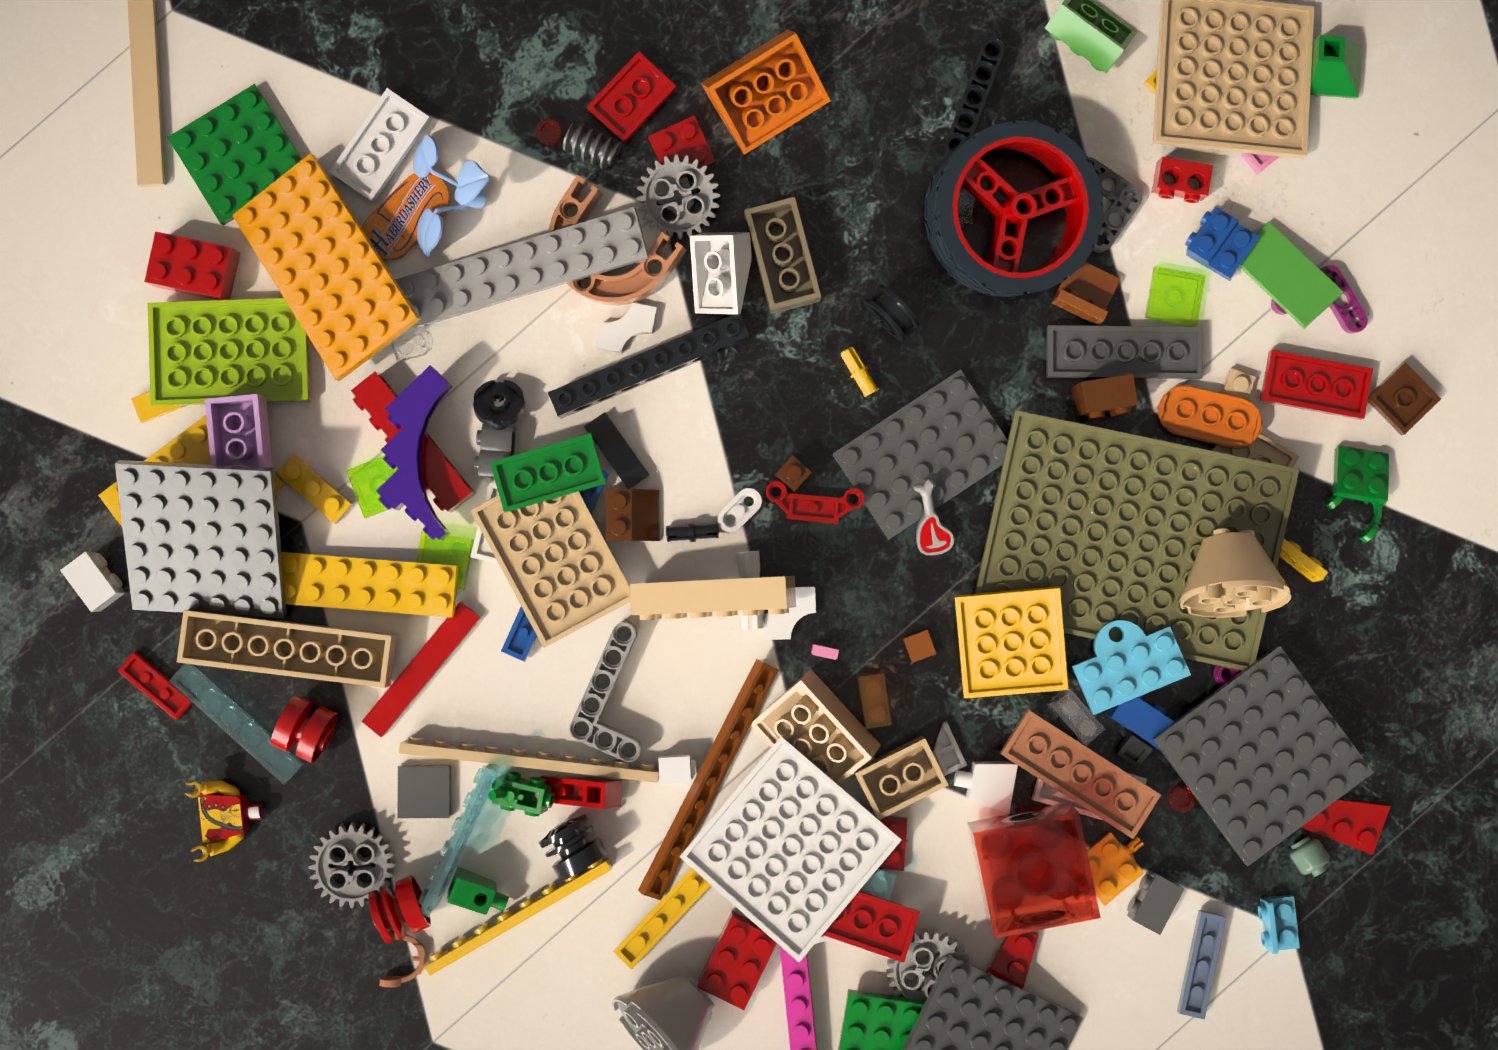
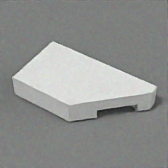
[932,721,967,776]

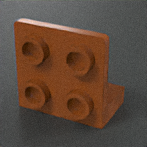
[1052,262,1120,326]

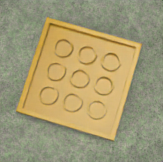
[954,586,1068,698]

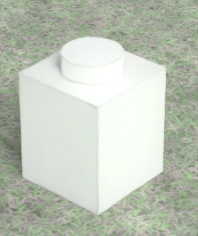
[658,754,696,784]

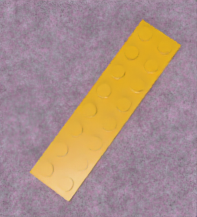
[281,552,459,618]

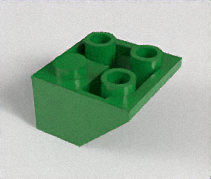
[1310,35,1362,99]

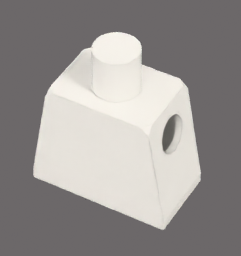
[954,761,1018,814]

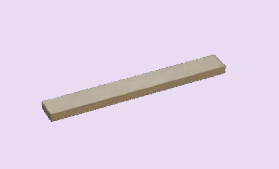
[127,0,166,187]

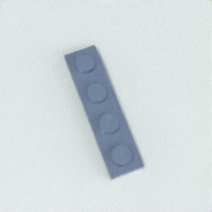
[1177,910,1227,1020]

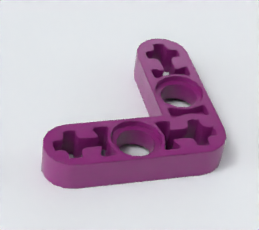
[1271,265,1368,334]

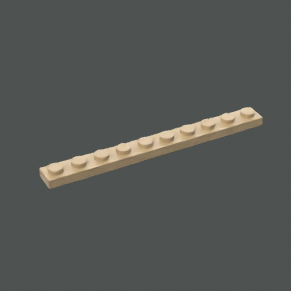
[399,737,659,783]

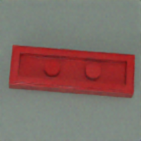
[118,651,196,721]

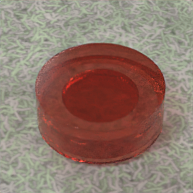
[536,119,562,146]
[1167,786,1195,813]

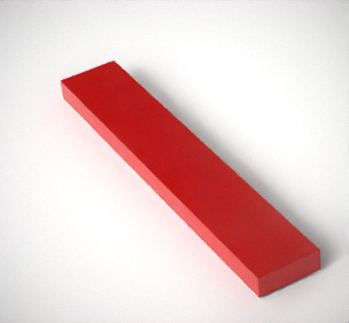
[361,602,481,738]

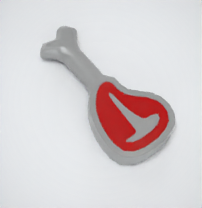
[913,479,954,555]

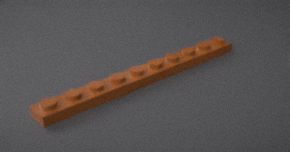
[638,659,779,900]

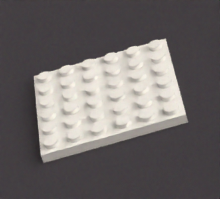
[680,736,902,962]

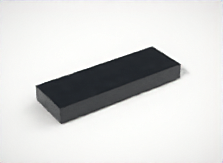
[584,412,649,489]

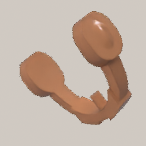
[379,933,426,987]

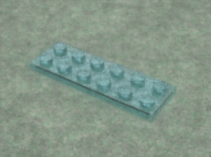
[418,764,502,917]

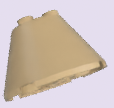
[1180,528,1291,618]

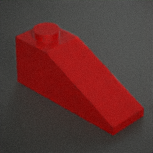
[540,775,622,809]

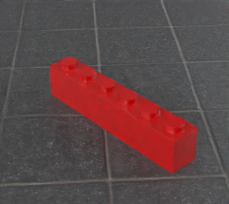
[351,371,476,513]

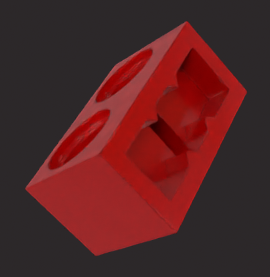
[1151,157,1213,203]

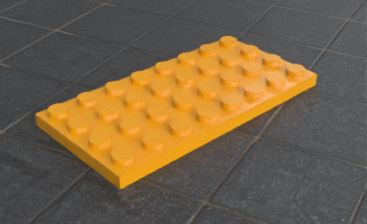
[233,153,421,381]

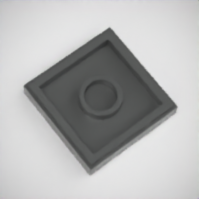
[397,765,451,818]

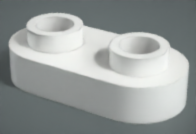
[718,488,762,532]

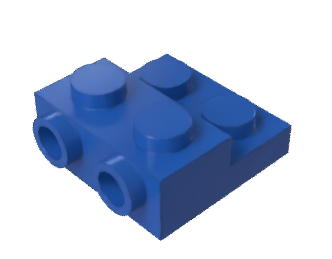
[1185,207,1260,281]

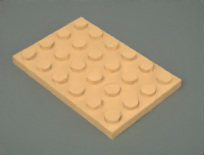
[470,492,631,648]

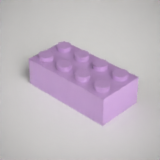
[205,394,273,468]

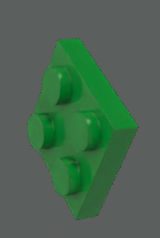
[1333,445,1389,504]

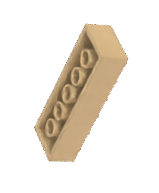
[630,576,796,620]

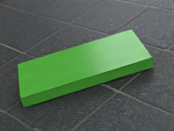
[1240,221,1344,329]

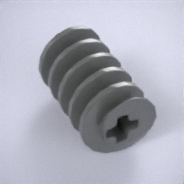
[563,121,622,170]

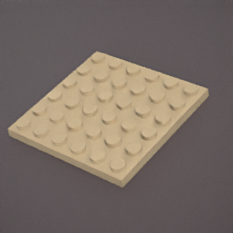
[1153,0,1315,159]

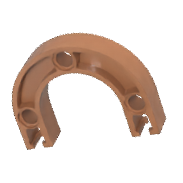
[549,175,687,305]

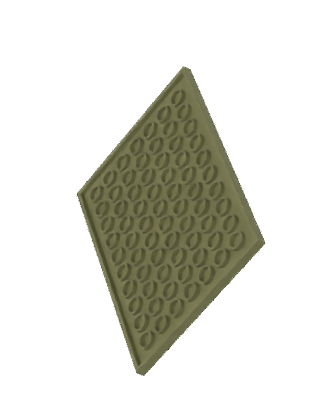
[975,410,1299,671]

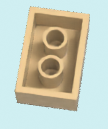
[854,735,948,820]

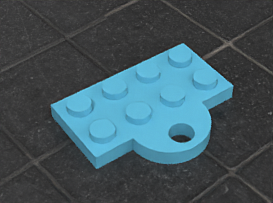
[1072,620,1191,715]

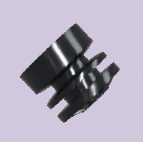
[538,814,608,881]

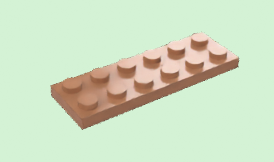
[1000,709,1161,839]

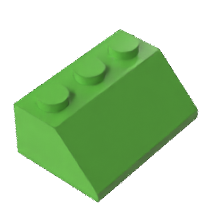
[1045,0,1137,74]

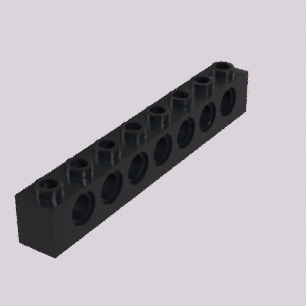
[548,314,750,419]

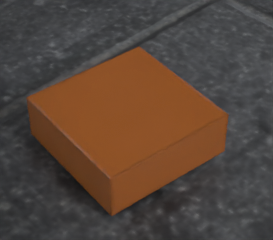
[903,629,936,663]

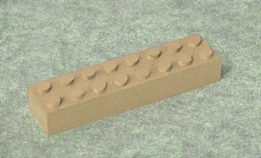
[177,610,398,688]

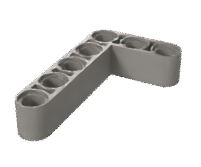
[569,621,642,762]

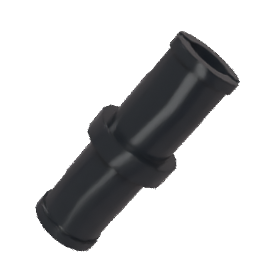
[666,522,719,542]

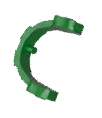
[1325,496,1384,543]

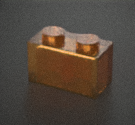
[856,671,892,729]

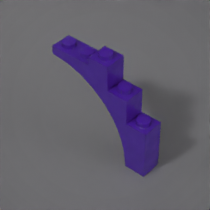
[376,365,453,540]

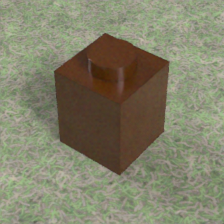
[775,455,812,493]

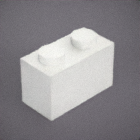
[60,552,125,612]

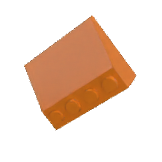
[701,29,831,155]

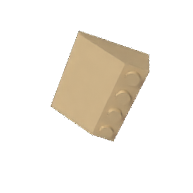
[751,669,881,785]

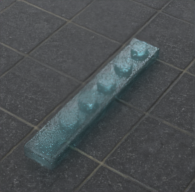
[169,663,304,785]

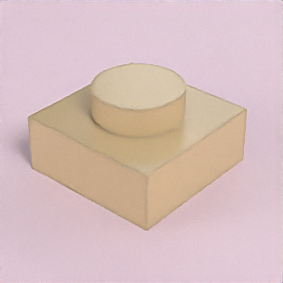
[1221,368,1256,399]

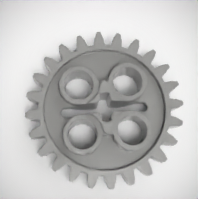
[636,154,720,239]
[308,822,396,908]
[886,928,969,1001]

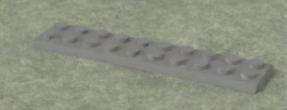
[395,207,650,331]

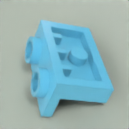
[1258,895,1300,954]

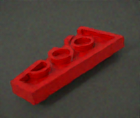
[986,926,1039,988]

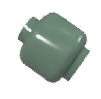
[1290,836,1330,877]

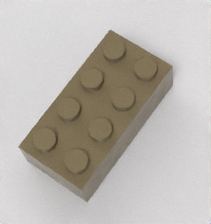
[744,197,821,315]

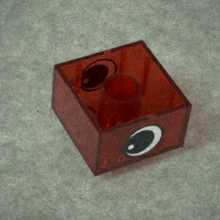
[967,802,1101,939]

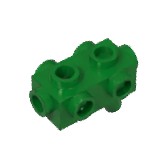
[488,771,555,817]

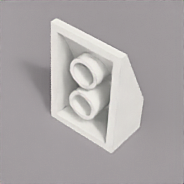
[690,232,752,314]

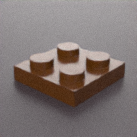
[1368,362,1441,435]

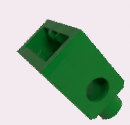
[447,866,509,915]

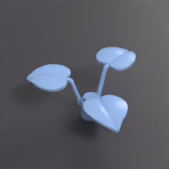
[413,134,491,257]

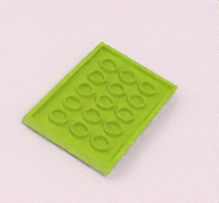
[147,298,310,407]

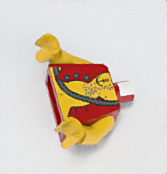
[185,780,263,862]

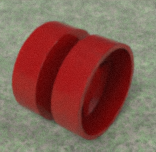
[271,695,338,764]

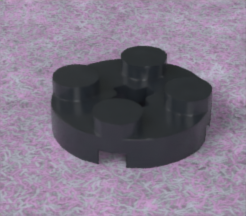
[473,380,526,430]

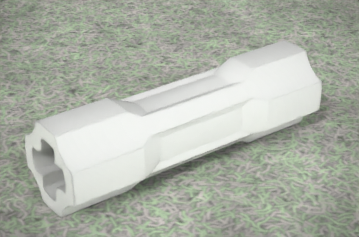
[737,551,764,630]

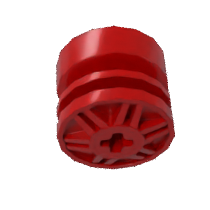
[368,875,431,944]

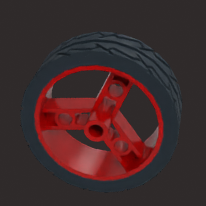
[924,121,1104,297]

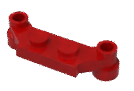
[766,481,864,524]

